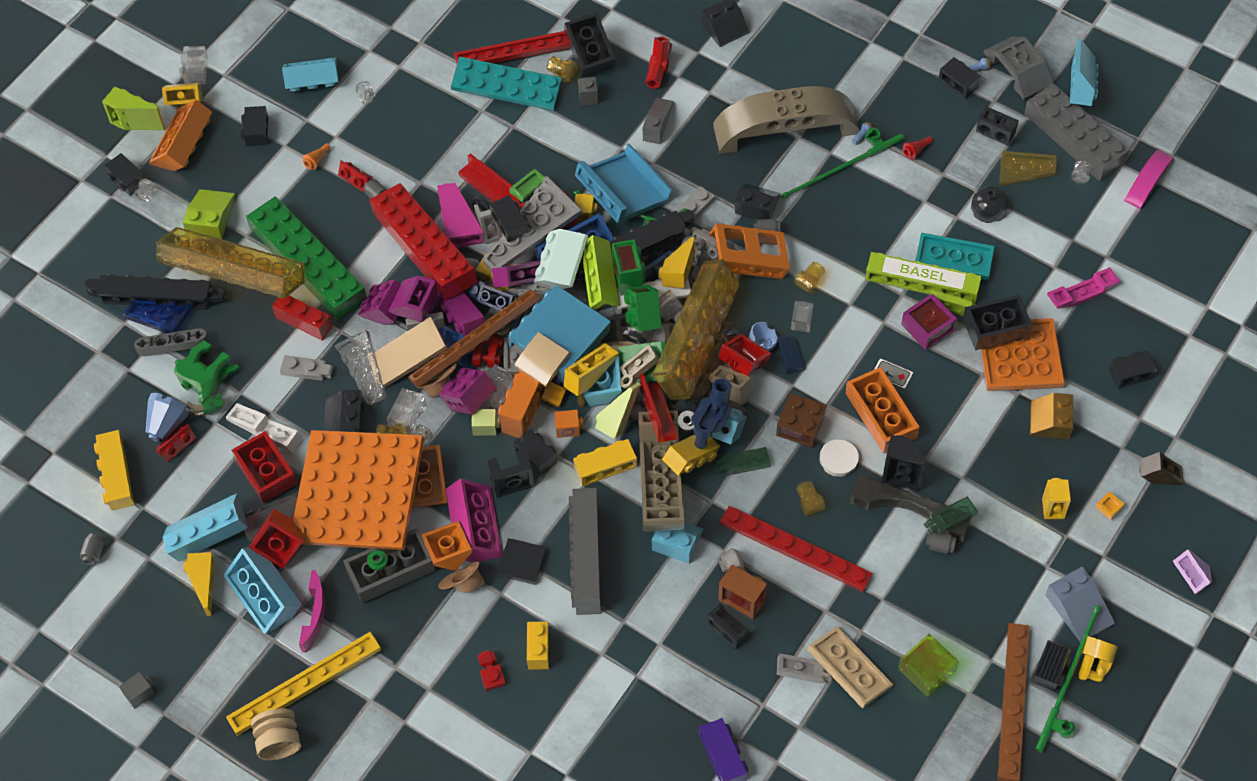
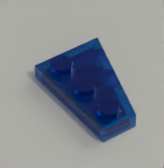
[123,300,192,333]

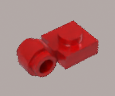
[477,650,506,691]

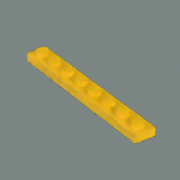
[226,632,381,736]

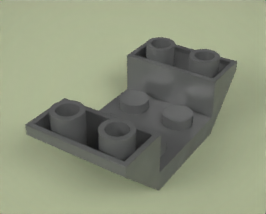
[983,36,1053,100]

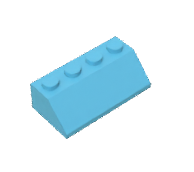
[1070,38,1098,106]
[163,493,249,562]
[223,547,302,635]

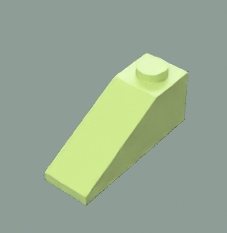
[595,383,641,439]

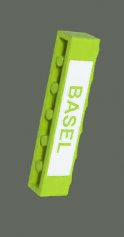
[865,252,981,304]

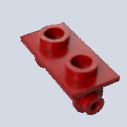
[338,160,374,192]
[156,424,197,463]

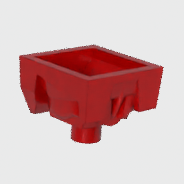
[718,333,772,376]

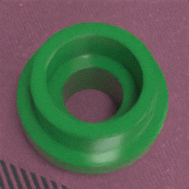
[367,550,388,570]

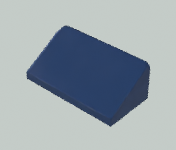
[777,336,805,374]

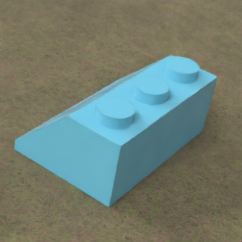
[282,58,339,91]

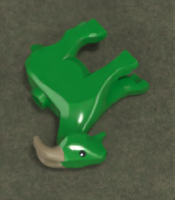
[174,340,240,416]

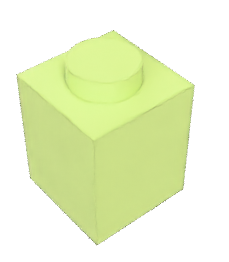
[472,409,500,436]

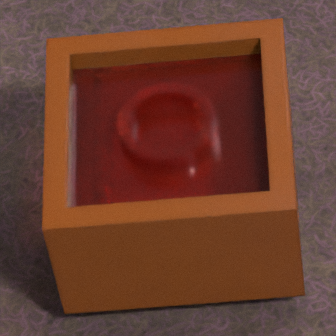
[718,564,767,619]

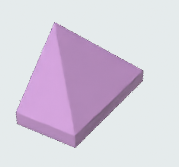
[1173,549,1212,594]

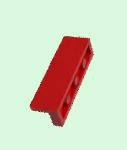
[458,153,522,204]
[639,374,678,443]

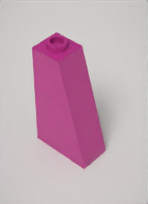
[437,183,484,248]

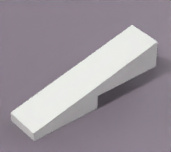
[226,403,303,454]

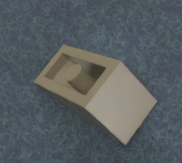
[709,365,754,406]

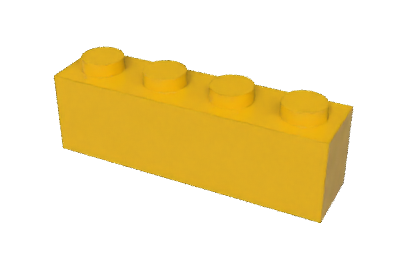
[94,430,135,511]

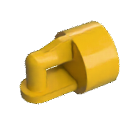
[1079,636,1118,682]

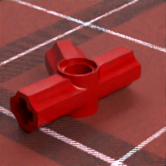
[645,36,672,89]

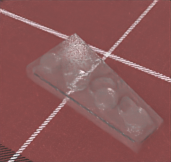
[334,330,387,405]

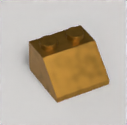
[1030,393,1073,439]

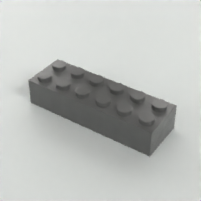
[1024,83,1129,181]
[569,488,601,615]

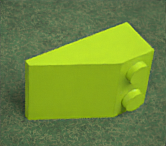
[182,189,235,240]

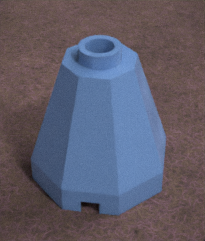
[145,393,190,442]

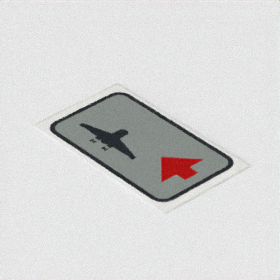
[874,359,913,389]

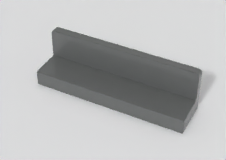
[244,491,299,541]

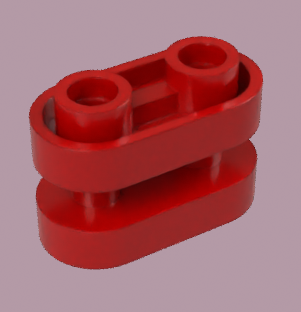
[472,333,504,369]

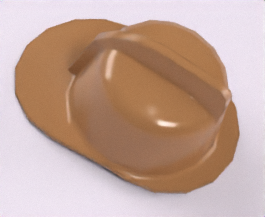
[417,363,457,398]
[438,561,484,593]

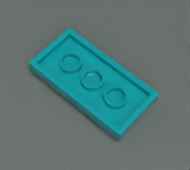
[915,232,995,280]

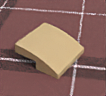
[515,332,569,387]

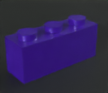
[699,718,749,781]

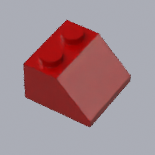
[249,508,304,569]

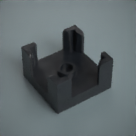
[487,449,534,498]

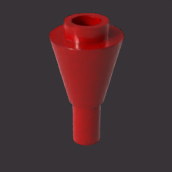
[903,137,933,160]

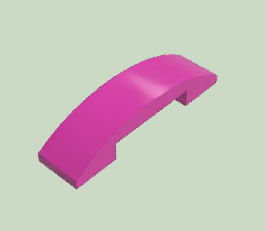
[1124,150,1174,209]
[1047,267,1120,309]
[299,570,325,653]

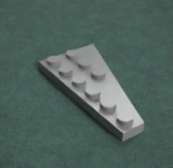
[483,176,581,272]

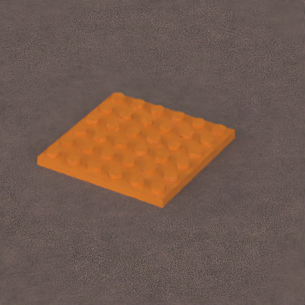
[293,430,425,550]

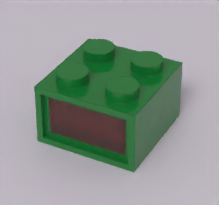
[612,240,646,296]
[624,285,661,331]

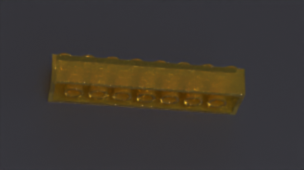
[156,227,305,298]
[652,259,740,400]

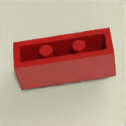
[272,292,332,341]

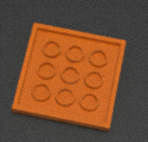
[980,318,1064,391]

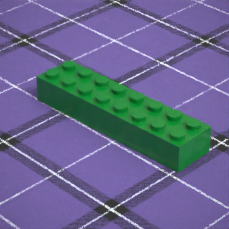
[246,196,367,320]

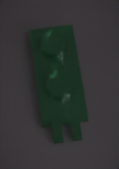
[716,447,771,475]
[923,496,978,534]

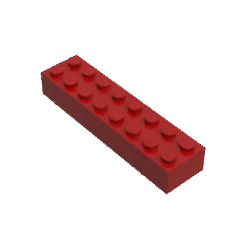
[369,183,478,301]

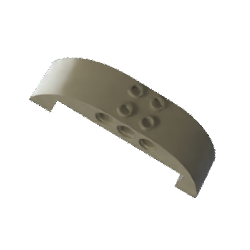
[713,86,860,154]
[639,410,684,532]

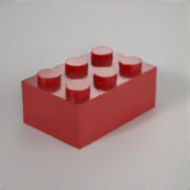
[231,431,297,504]

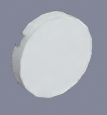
[820,439,859,477]

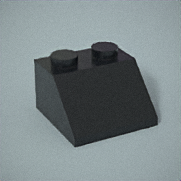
[702,0,749,47]
[735,183,781,220]

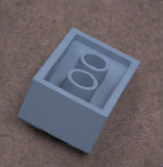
[1045,567,1115,643]

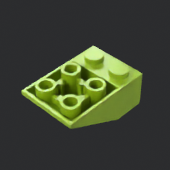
[102,87,166,130]

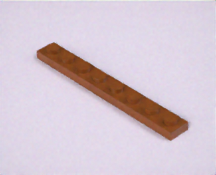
[408,289,541,387]
[997,623,1029,781]

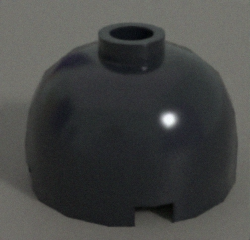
[971,186,1008,223]

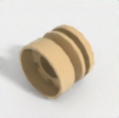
[251,708,301,760]

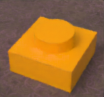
[540,382,566,407]
[1095,491,1124,520]

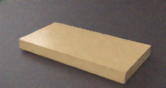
[368,317,448,388]
[807,626,893,709]

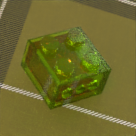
[898,634,959,697]

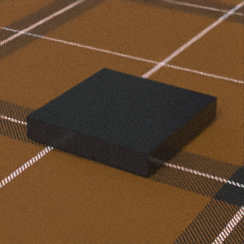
[497,538,547,585]

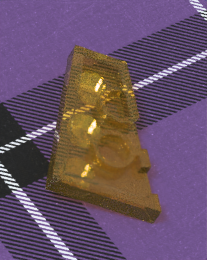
[999,151,1056,186]

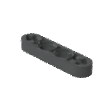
[134,329,209,356]

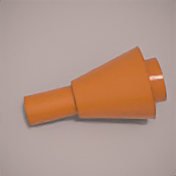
[302,143,331,170]

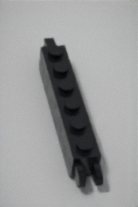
[575,209,695,280]
[84,274,225,310]

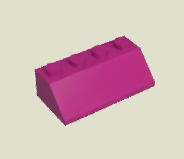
[446,479,503,563]

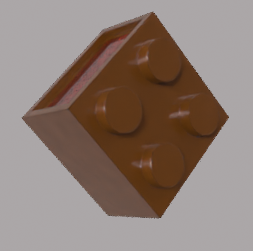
[776,393,827,448]

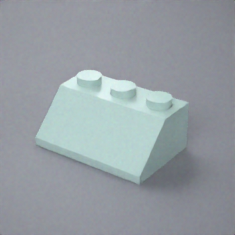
[534,229,588,289]

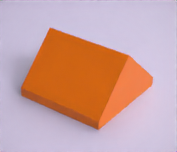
[421,521,472,571]

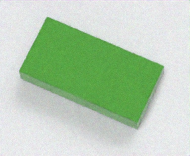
[509,169,545,203]

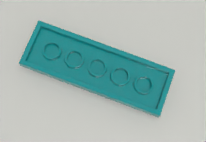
[451,57,562,111]

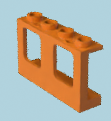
[709,223,790,279]

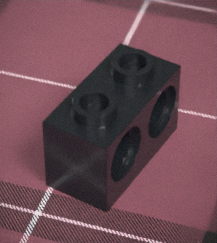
[976,106,1019,146]

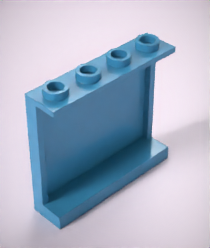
[575,143,672,223]
[508,285,611,383]

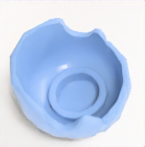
[749,322,778,351]

